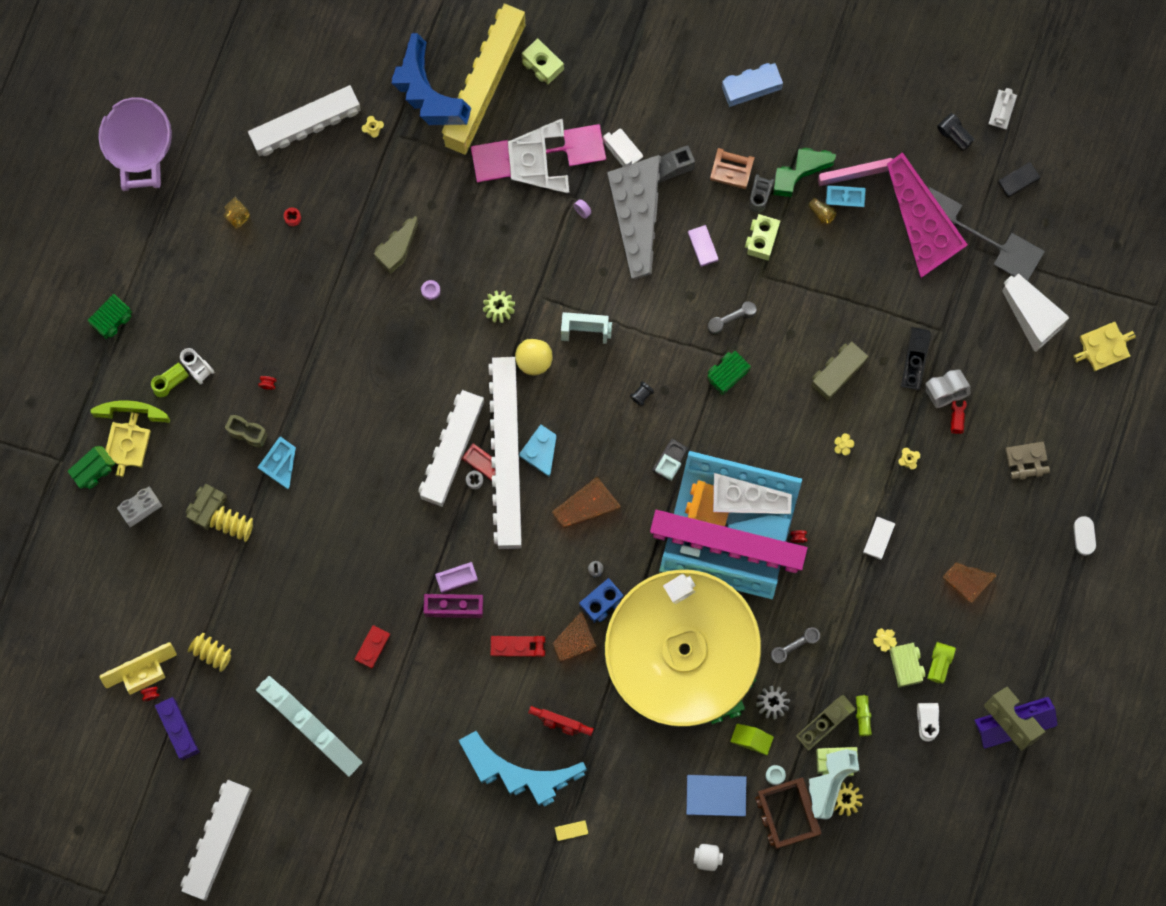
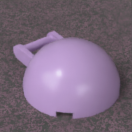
[99,97,172,191]

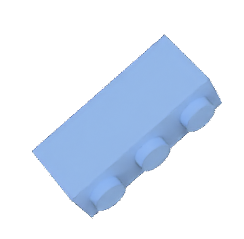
[722,63,783,107]

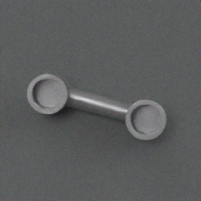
[708,301,757,335]
[771,628,820,663]

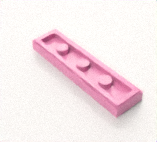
[818,158,893,186]

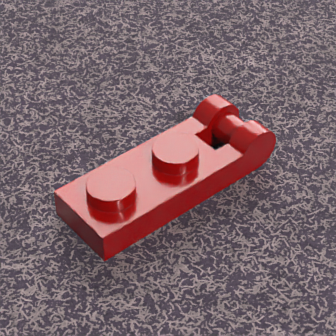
[491,636,545,657]

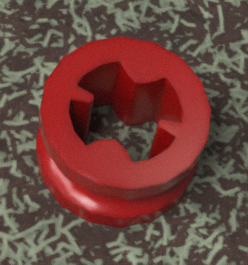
[284,208,301,226]
[258,376,277,390]
[790,530,807,543]
[140,687,160,701]

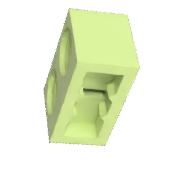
[745,214,780,261]

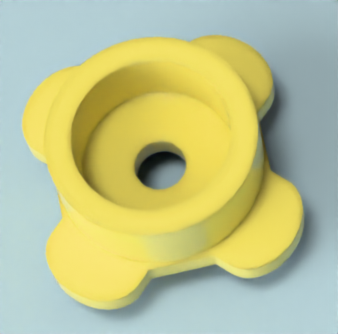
[362,116,384,138]
[898,448,920,469]

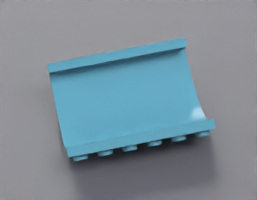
[659,451,802,599]

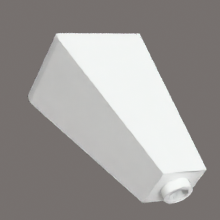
[1002,274,1069,352]

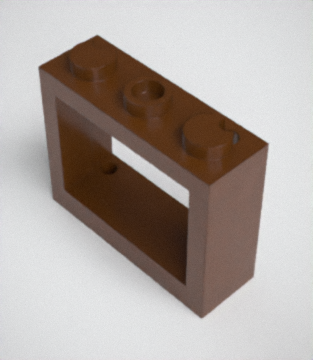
[755,777,822,850]

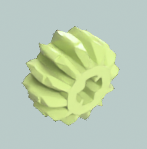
[483,291,515,323]

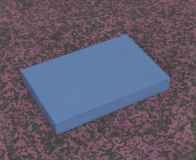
[686,775,746,817]

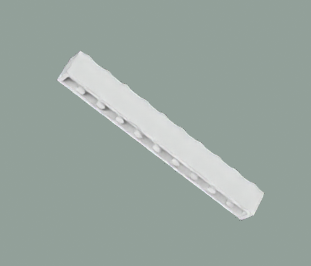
[489,357,522,549]

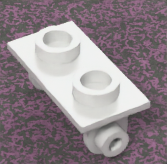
[989,88,1017,129]

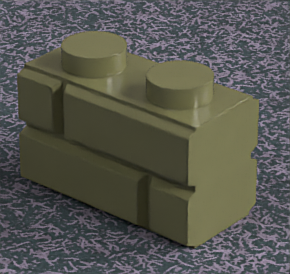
[186,484,227,530]

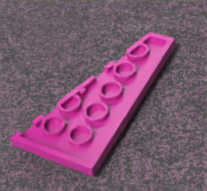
[887,153,968,278]

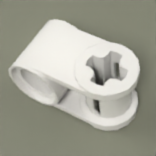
[180,348,215,385]
[917,703,939,742]

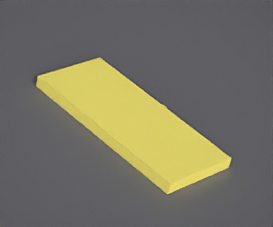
[555,821,588,841]

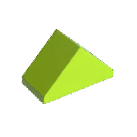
[730,724,774,755]

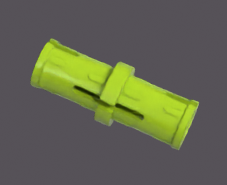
[855,695,872,736]

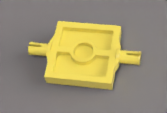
[1073,322,1136,372]
[106,412,151,477]

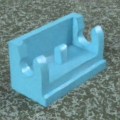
[826,185,866,207]

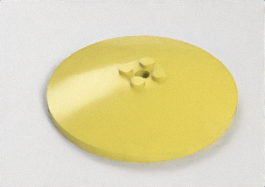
[605,570,761,726]

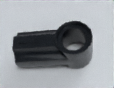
[937,113,975,151]

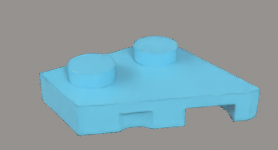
[258,437,296,489]

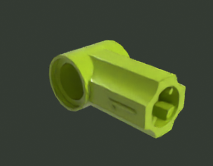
[151,363,189,397]
[927,642,956,684]

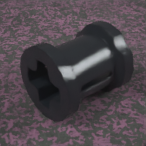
[629,381,654,407]

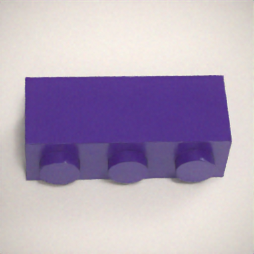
[155,697,200,761]

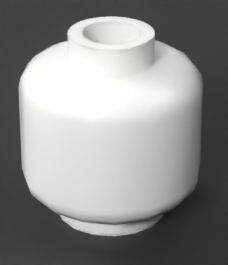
[694,844,723,871]

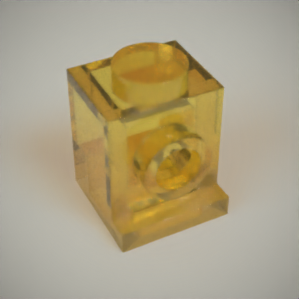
[224,197,250,229]

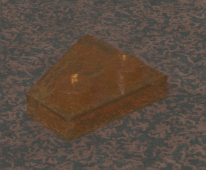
[553,612,596,662]

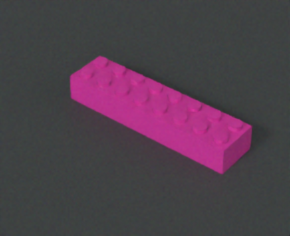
[650,510,808,573]

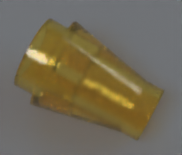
[808,198,837,225]

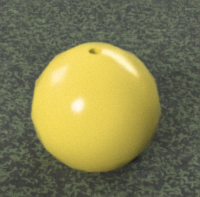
[515,339,553,376]

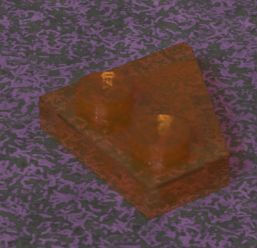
[942,563,996,603]

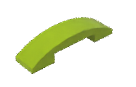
[91,401,170,423]

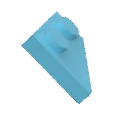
[519,425,556,477]

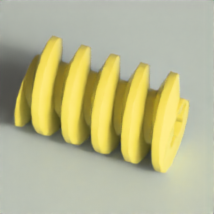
[210,506,253,542]
[188,633,231,672]

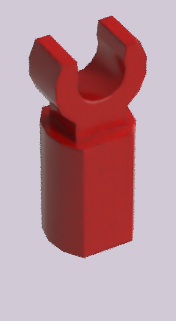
[951,401,967,434]

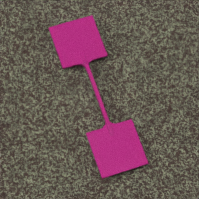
[471,124,606,182]

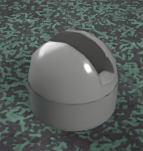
[588,561,604,577]

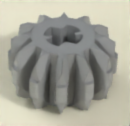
[756,686,790,720]

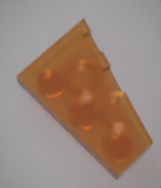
[552,477,621,528]

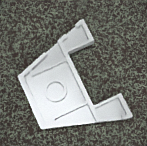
[508,119,569,193]

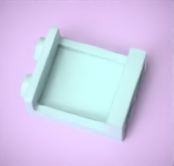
[561,312,612,344]

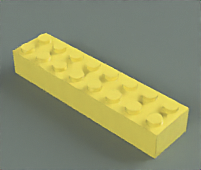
[442,4,526,155]

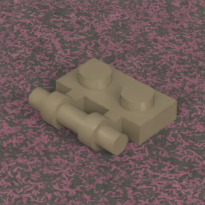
[1005,442,1050,480]

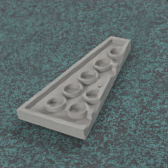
[607,155,661,280]

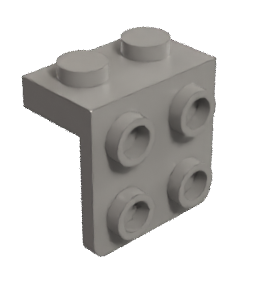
[117,486,162,527]

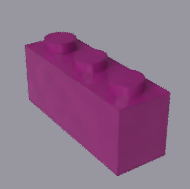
[424,594,483,618]

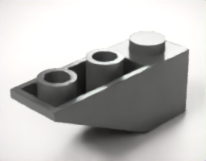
[658,145,695,183]

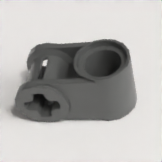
[749,174,774,213]

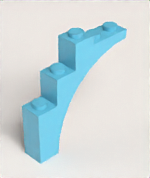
[459,731,587,807]

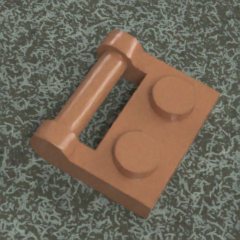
[710,148,755,189]

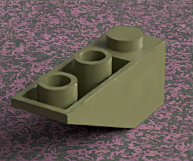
[374,216,418,275]
[796,695,856,751]

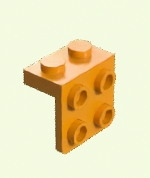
[685,480,729,526]

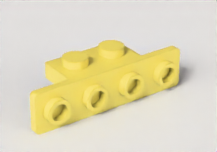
[99,642,177,695]

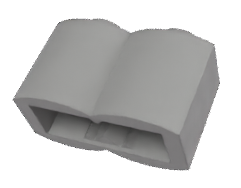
[926,370,971,408]

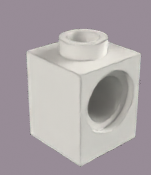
[663,574,696,604]

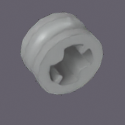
[466,471,483,489]

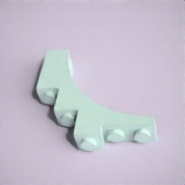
[256,676,362,776]

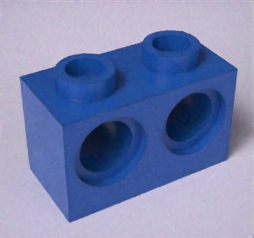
[579,578,624,623]

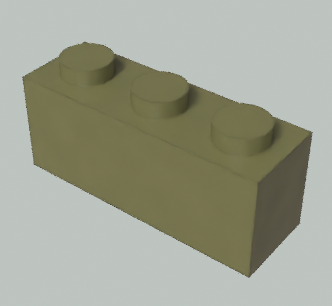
[811,341,869,401]

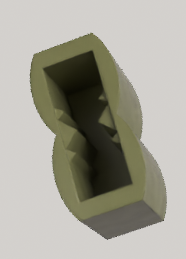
[225,415,268,448]

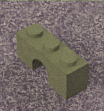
[984,687,1045,751]

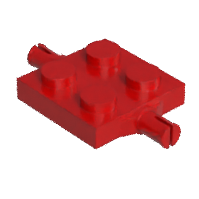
[528,706,594,736]

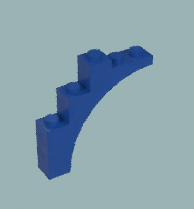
[392,33,472,125]

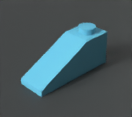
[728,514,791,542]

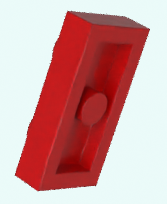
[355,625,390,669]

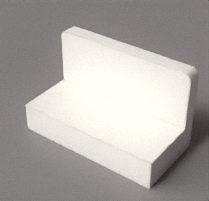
[603,129,643,167]

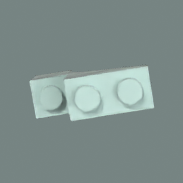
[809,749,859,820]

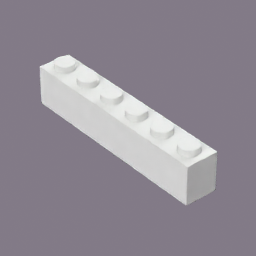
[248,85,361,156]
[418,390,484,507]
[181,780,252,901]

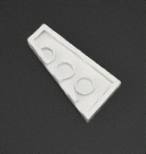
[713,473,792,514]

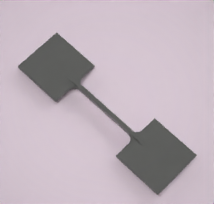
[929,187,1045,281]

